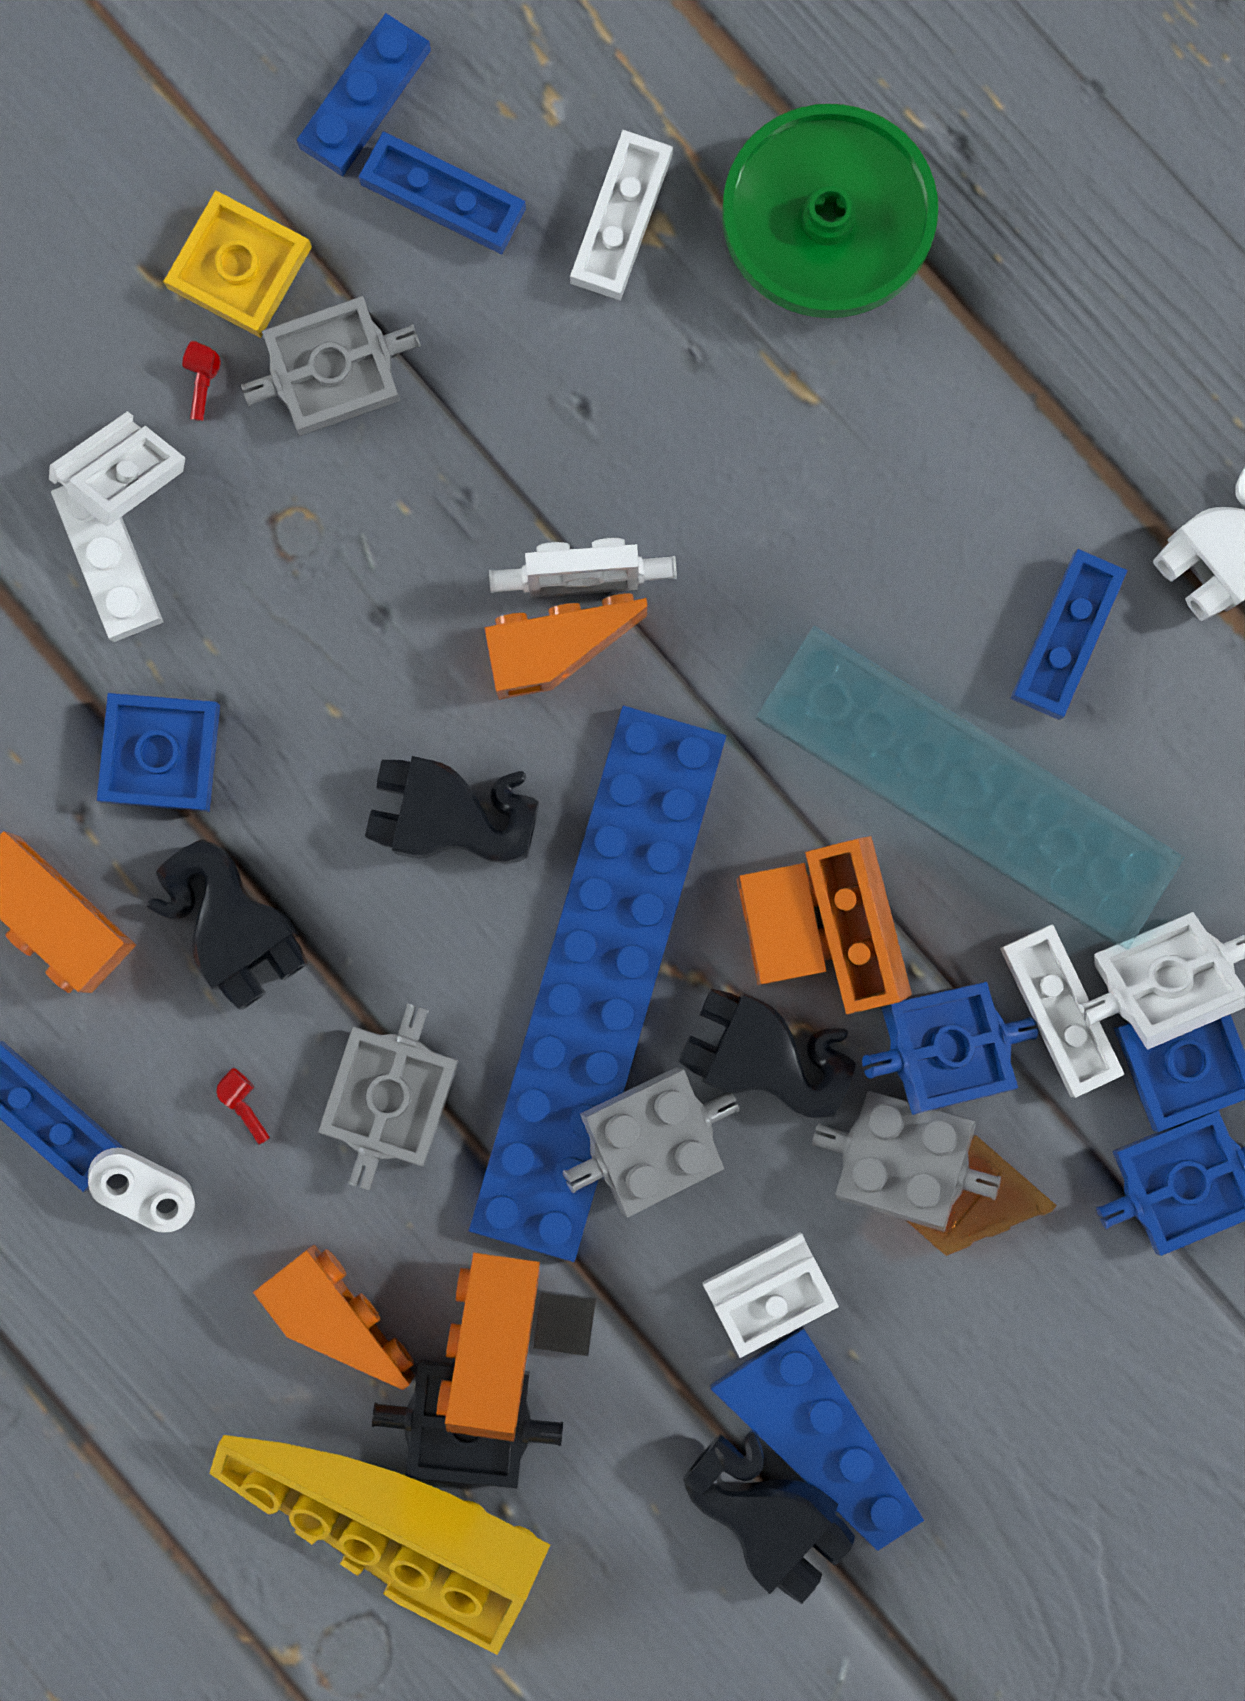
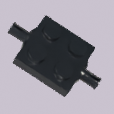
[372,1360,564,1489]

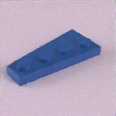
[709,1326,924,1551]

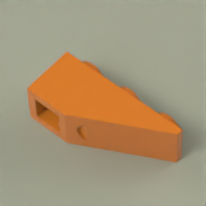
[484,593,648,700]
[253,1244,415,1390]

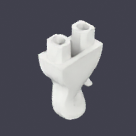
[1153,467,1245,621]

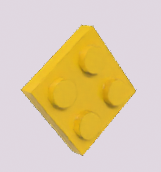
[163,190,312,338]

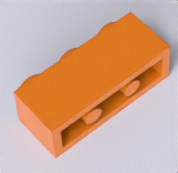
[0,831,136,993]
[805,836,912,1014]
[436,1252,540,1442]

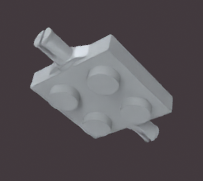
[241,296,421,436]
[318,1003,459,1190]
[563,1067,739,1218]
[812,1091,1001,1232]

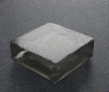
[533,1290,596,1356]

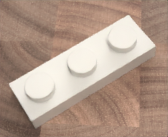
[570,130,673,301]
[51,486,163,642]
[1000,924,1125,1098]

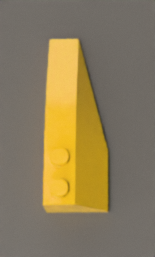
[209,1435,550,1655]

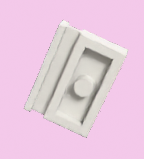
[49,411,185,527]
[702,1232,839,1358]

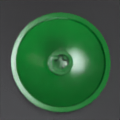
[722,104,938,318]

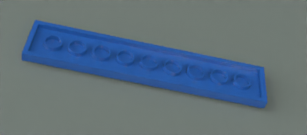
[469,705,727,1262]

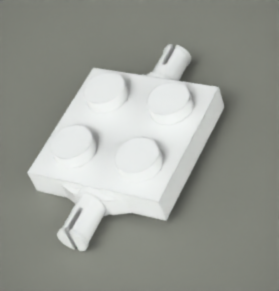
[489,538,677,598]
[1079,912,1245,1050]

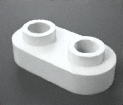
[88,1148,195,1232]

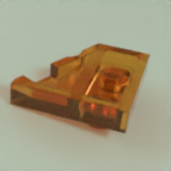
[905,1134,1057,1256]

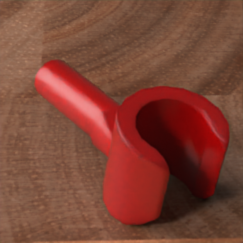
[182,341,221,421]
[216,1068,270,1145]

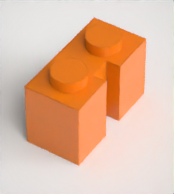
[736,863,832,985]

